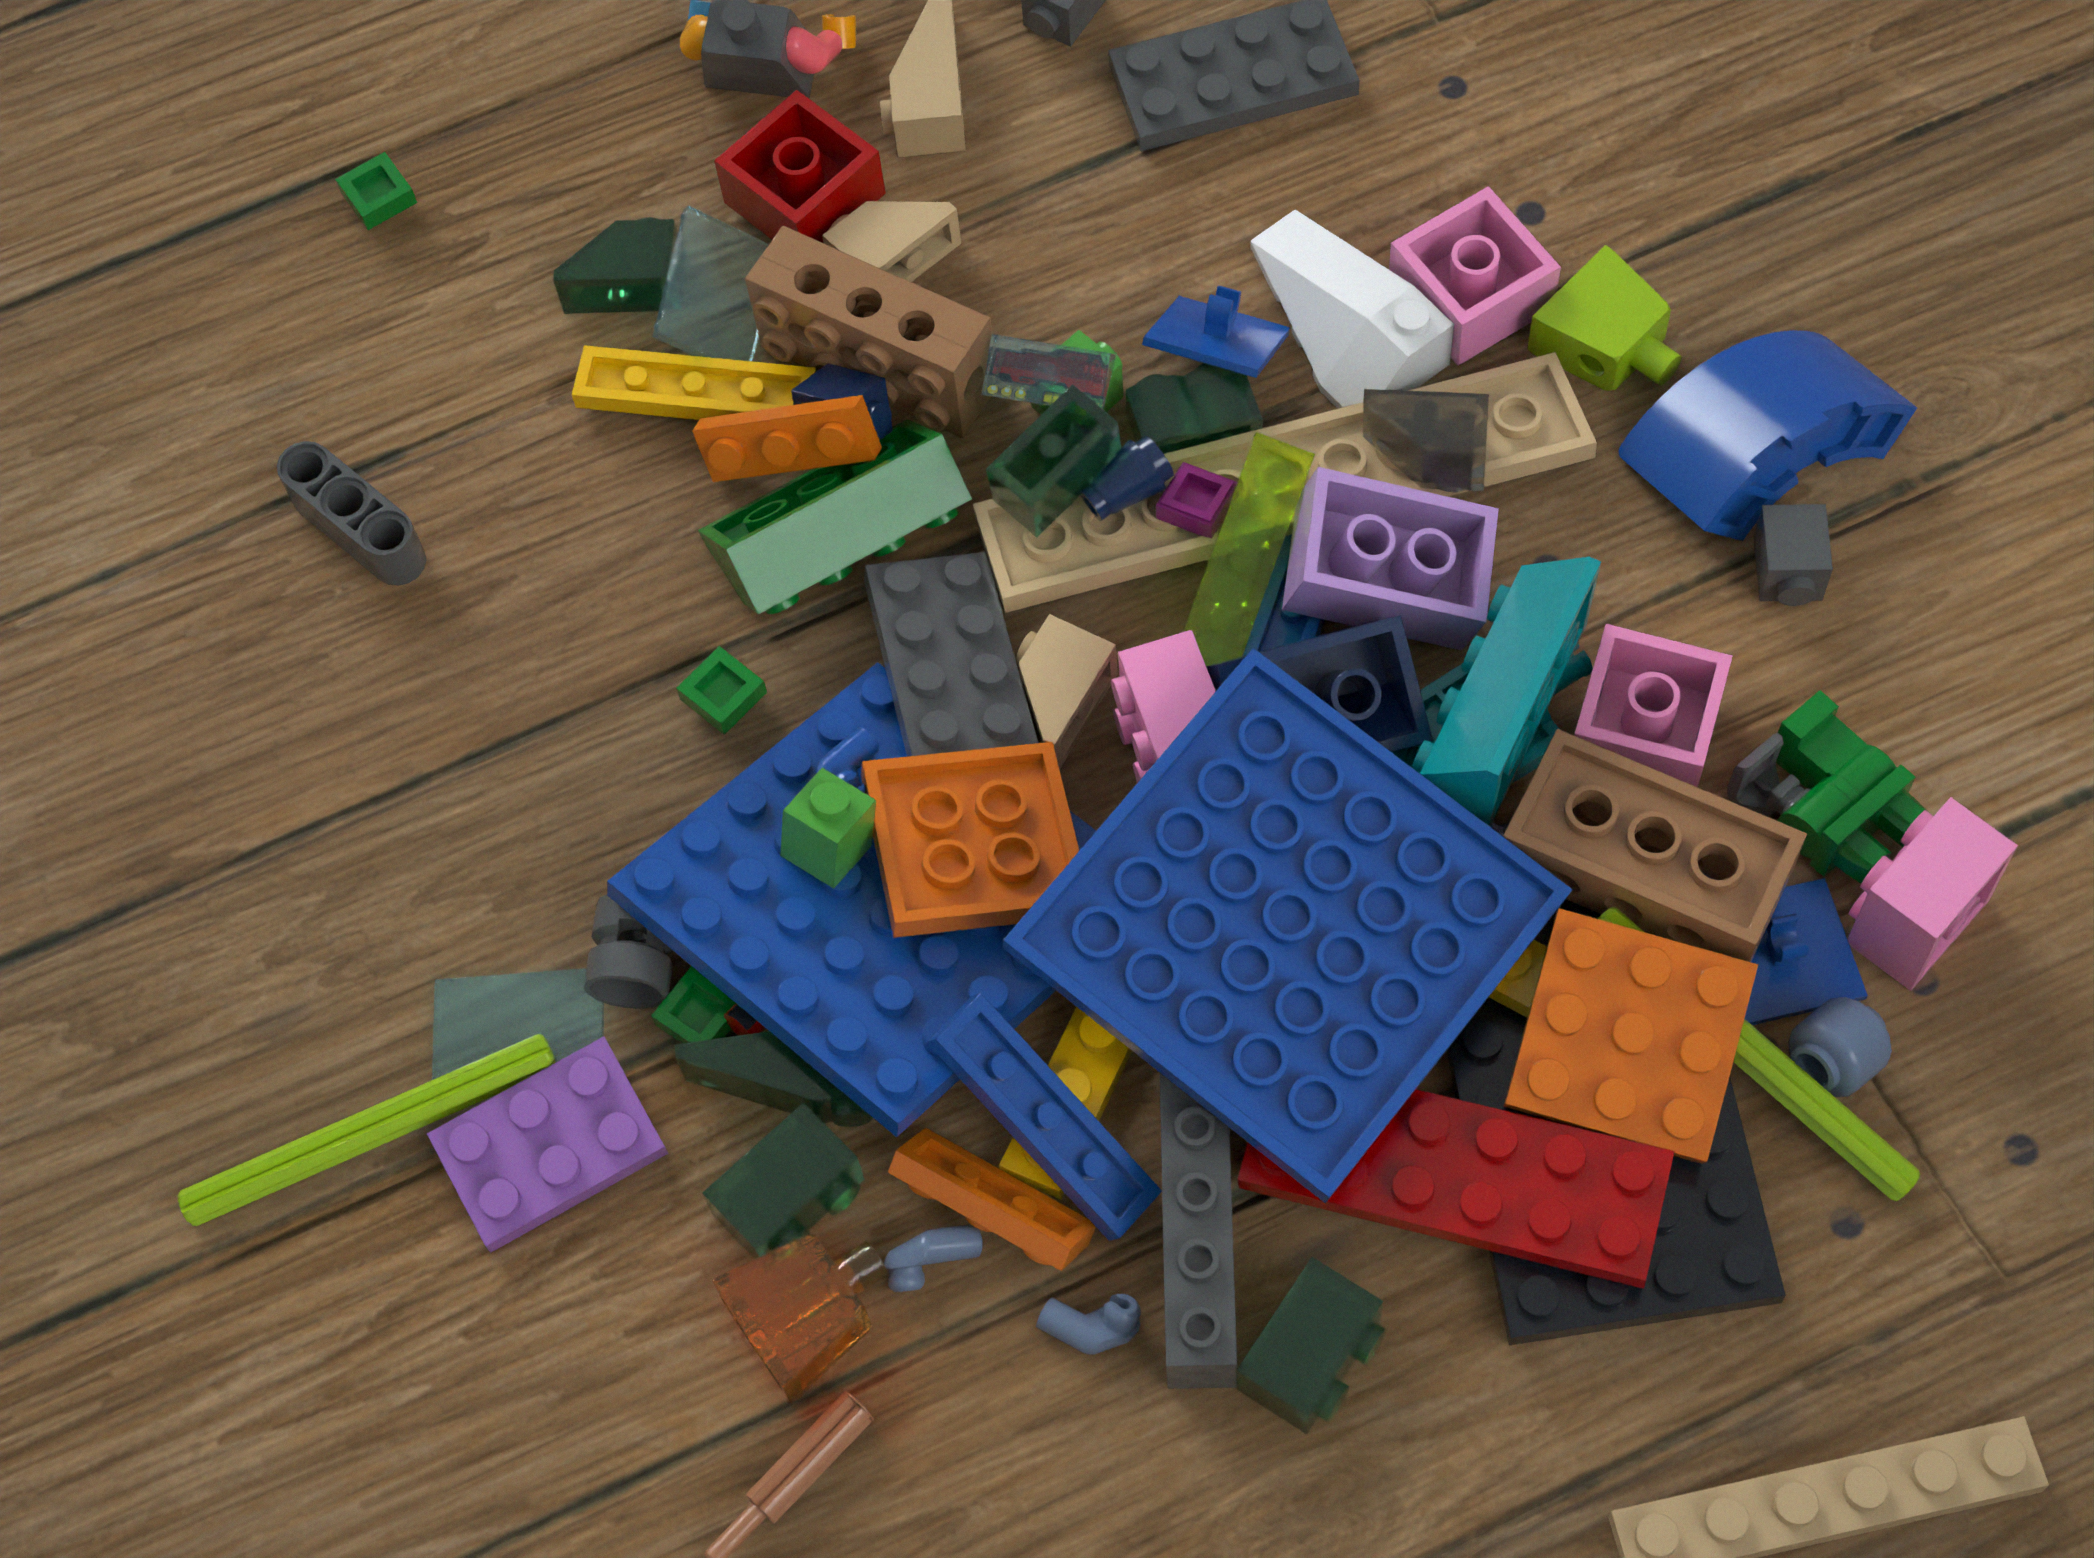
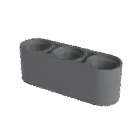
[277,441,426,586]

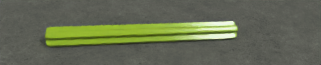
[1598,907,1921,1201]
[177,1034,556,1226]

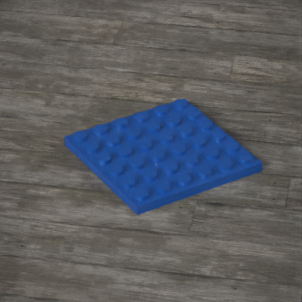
[1002,648,1573,1204]
[607,662,1096,1137]

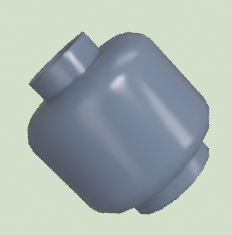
[1788,997,1892,1097]

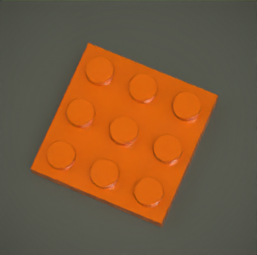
[861,742,1079,938]
[1503,908,1759,1164]

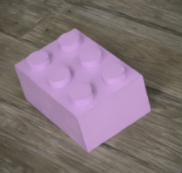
[1282,467,1499,650]

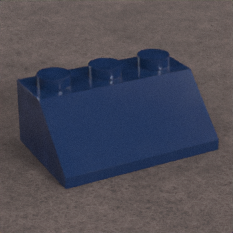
[1206,615,1433,752]

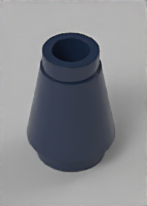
[1079,436,1174,521]

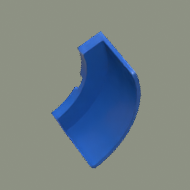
[1618,330,1917,541]

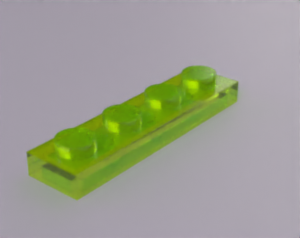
[1182,432,1315,666]

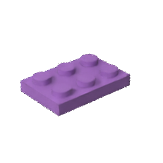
[427,1036,669,1253]

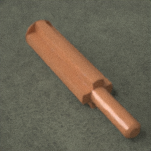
[705,1391,874,1558]

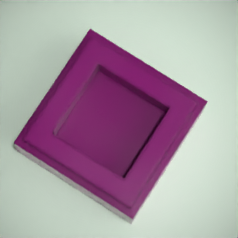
[1156,462,1238,539]

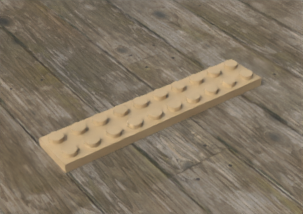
[973,352,1597,613]

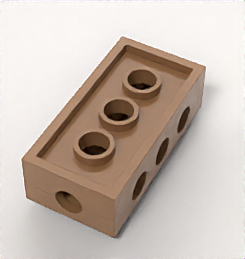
[745,226,999,438]
[1503,728,1807,962]

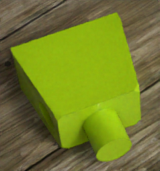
[1527,245,1682,391]

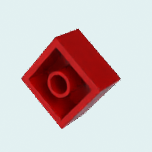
[714,90,886,243]

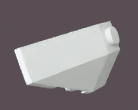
[1250,210,1454,409]

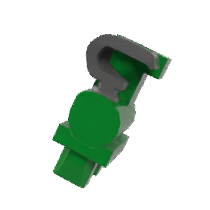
[1727,690,1928,884]

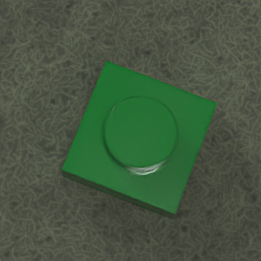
[335,152,417,230]
[676,646,767,735]
[651,966,735,1060]

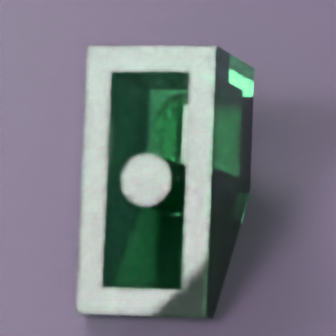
[553,217,683,314]

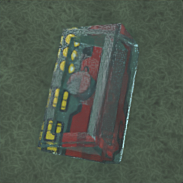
[982,334,1116,414]

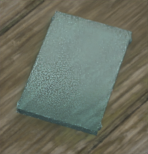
[652,205,769,361]
[432,968,604,1080]

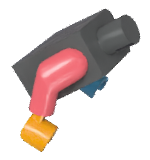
[680,0,856,98]

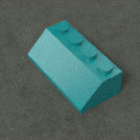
[1412,557,1601,827]

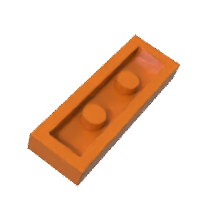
[692,395,882,482]
[888,1127,1096,1271]

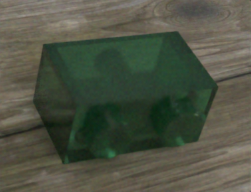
[986,384,1121,537]
[702,1102,865,1269]
[1236,1257,1387,1434]

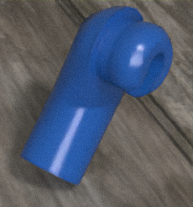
[817,727,879,793]

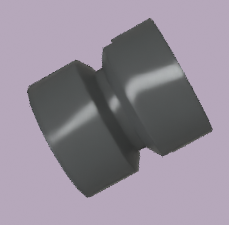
[583,894,673,1009]

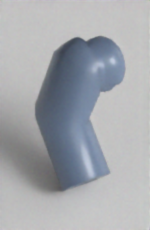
[883,1224,982,1292]
[1036,1294,1141,1355]

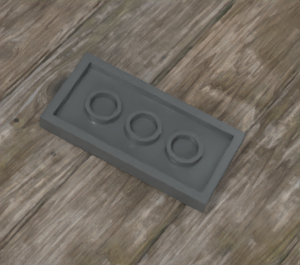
[1108,0,1360,151]
[864,552,1038,757]

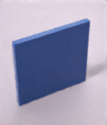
[1142,285,1290,378]
[1744,878,1868,1025]

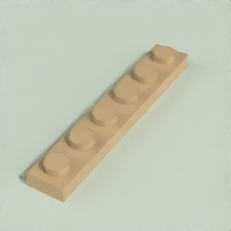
[1608,1416,2049,1558]

